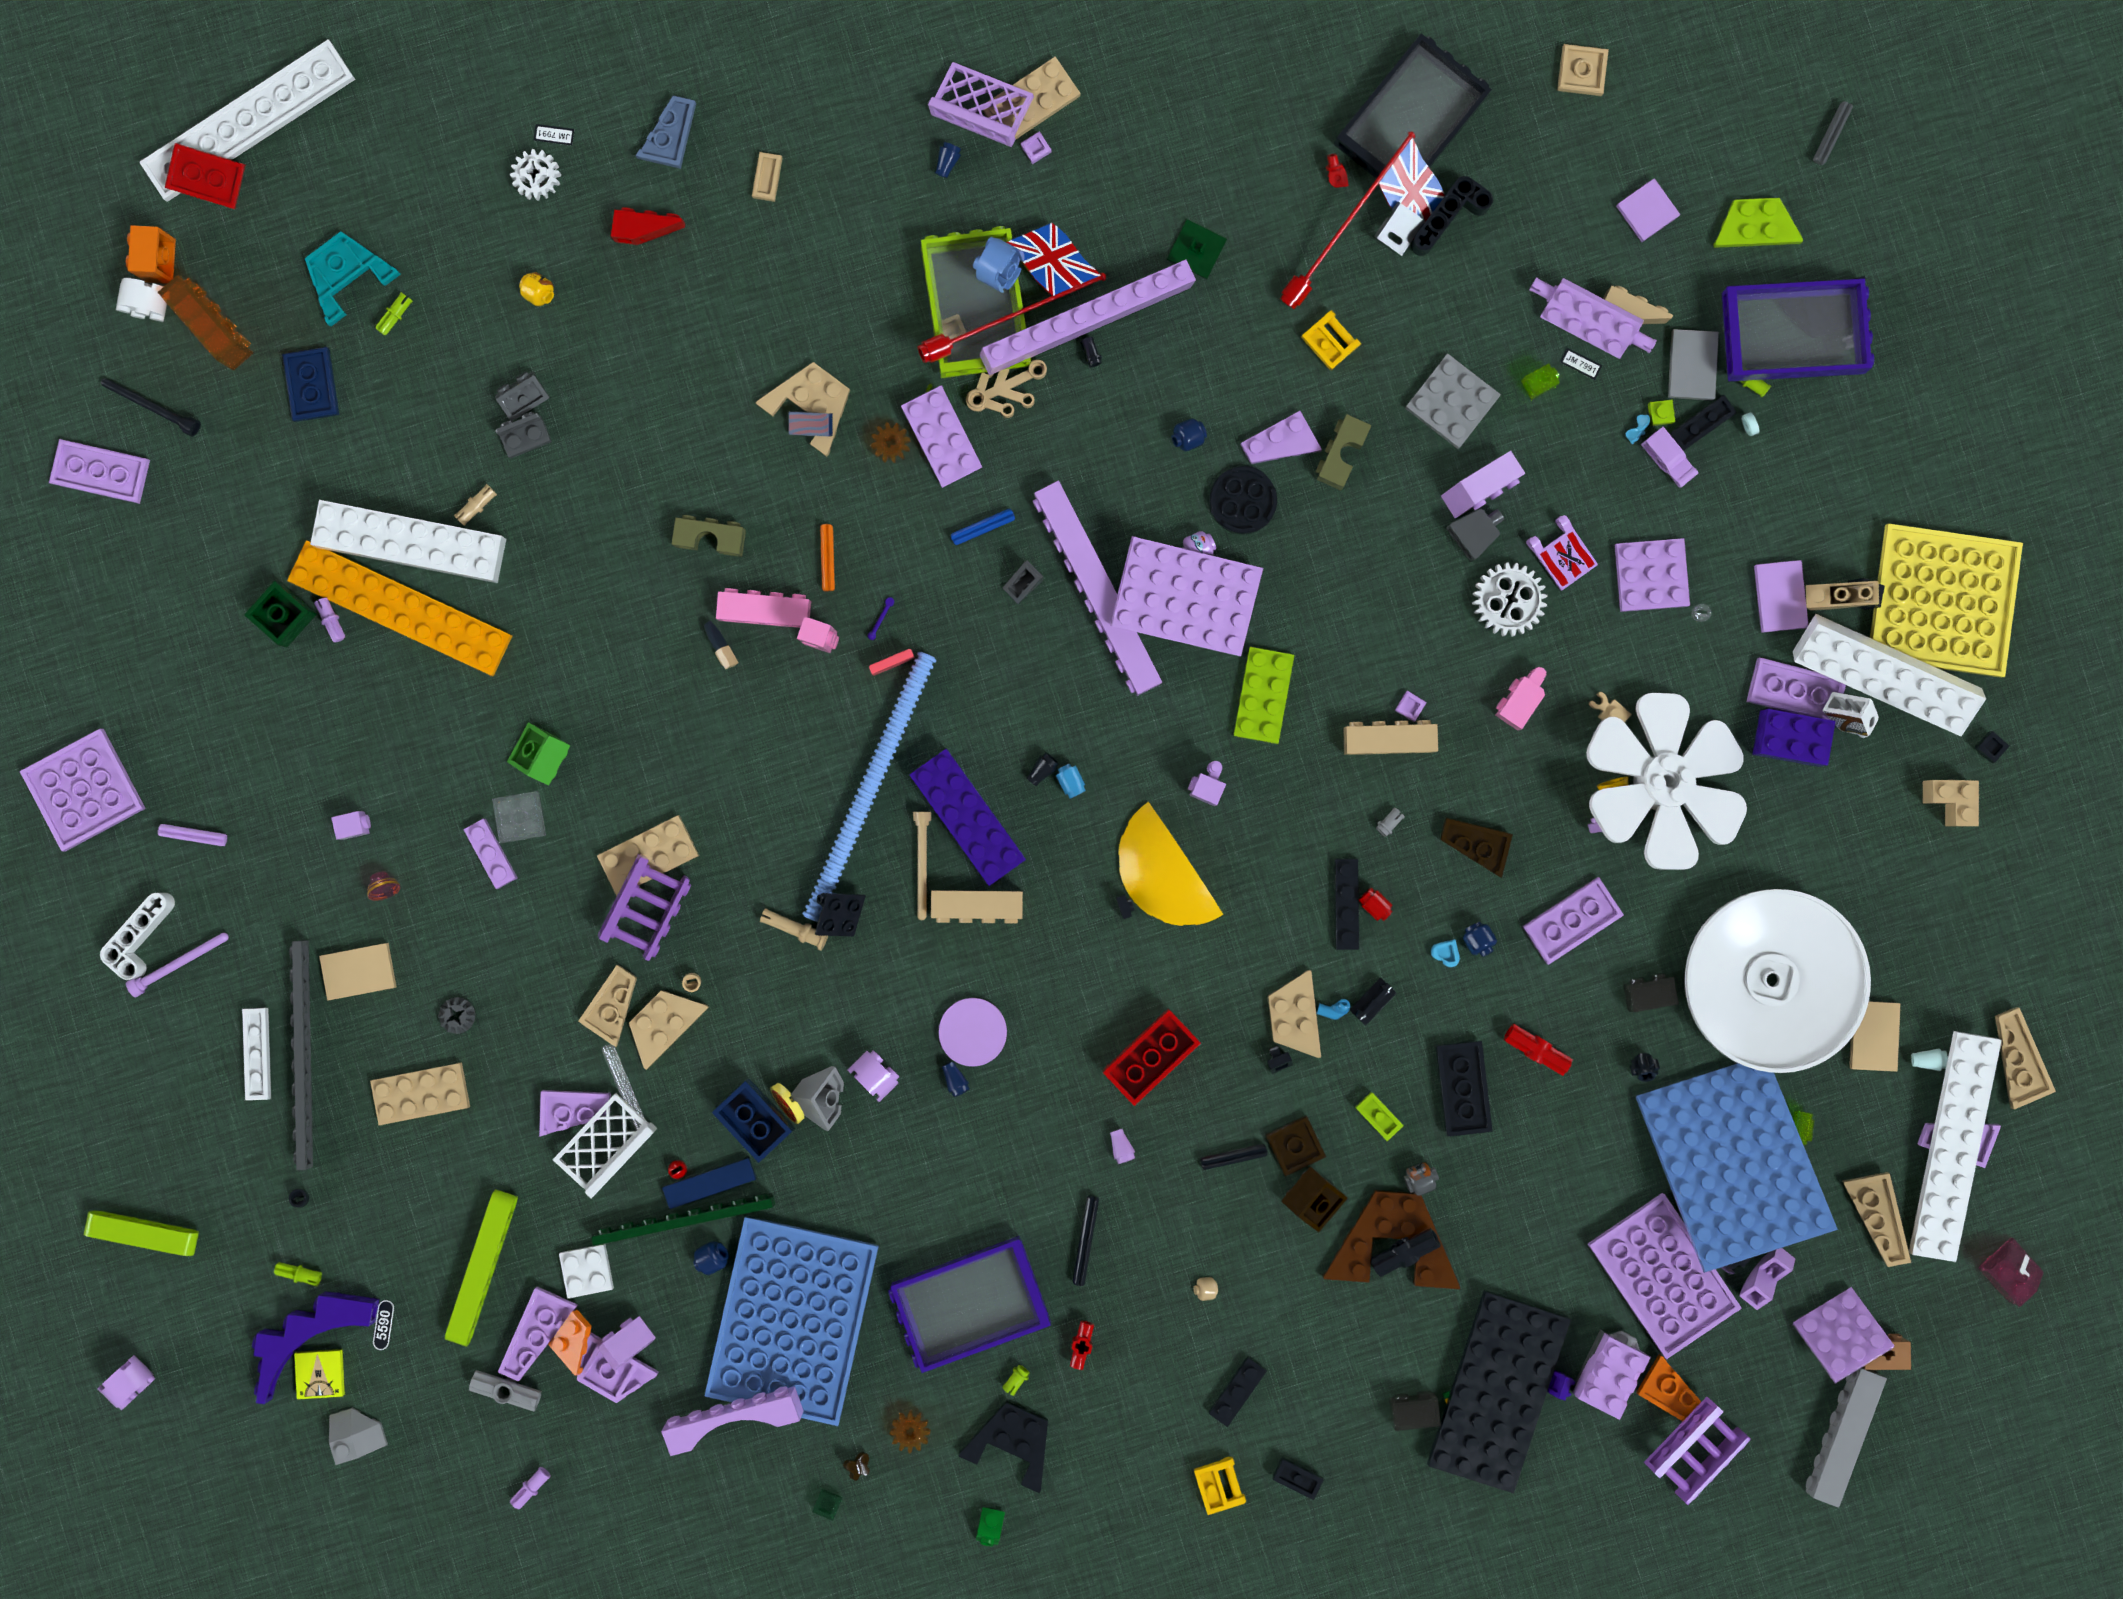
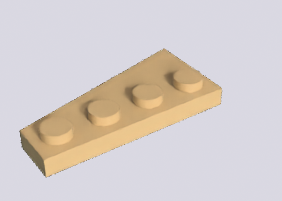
[1995,1007,2056,1109]

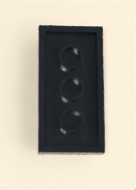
[1435,1040,1493,1137]

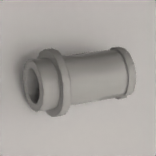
[1376,807,1405,837]

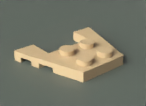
[756,362,850,457]

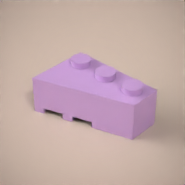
[1441,451,1525,519]

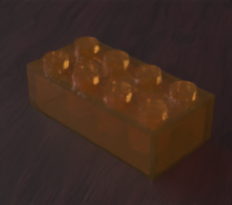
[158,275,254,371]

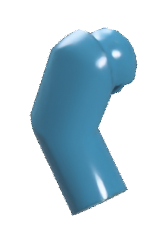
[1316,999,1350,1020]

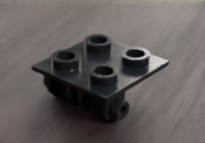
[815,893,866,937]

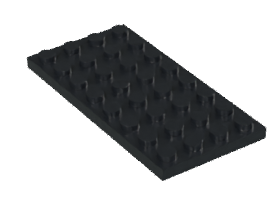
[1427,1290,1571,1493]

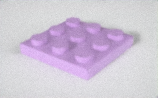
[1615,538,1690,612]
[1793,1287,1894,1383]

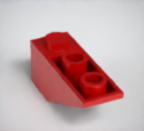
[611,208,685,245]

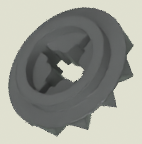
[438,997,475,1034]

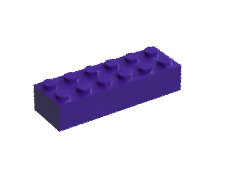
[910,749,1026,886]

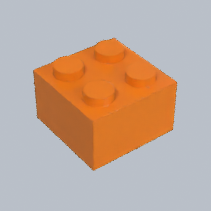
[126,225,176,284]

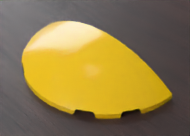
[1118,802,1223,926]

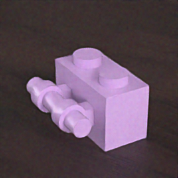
[1188,761,1226,806]

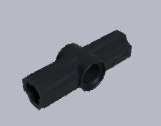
[1371,1228,1441,1277]

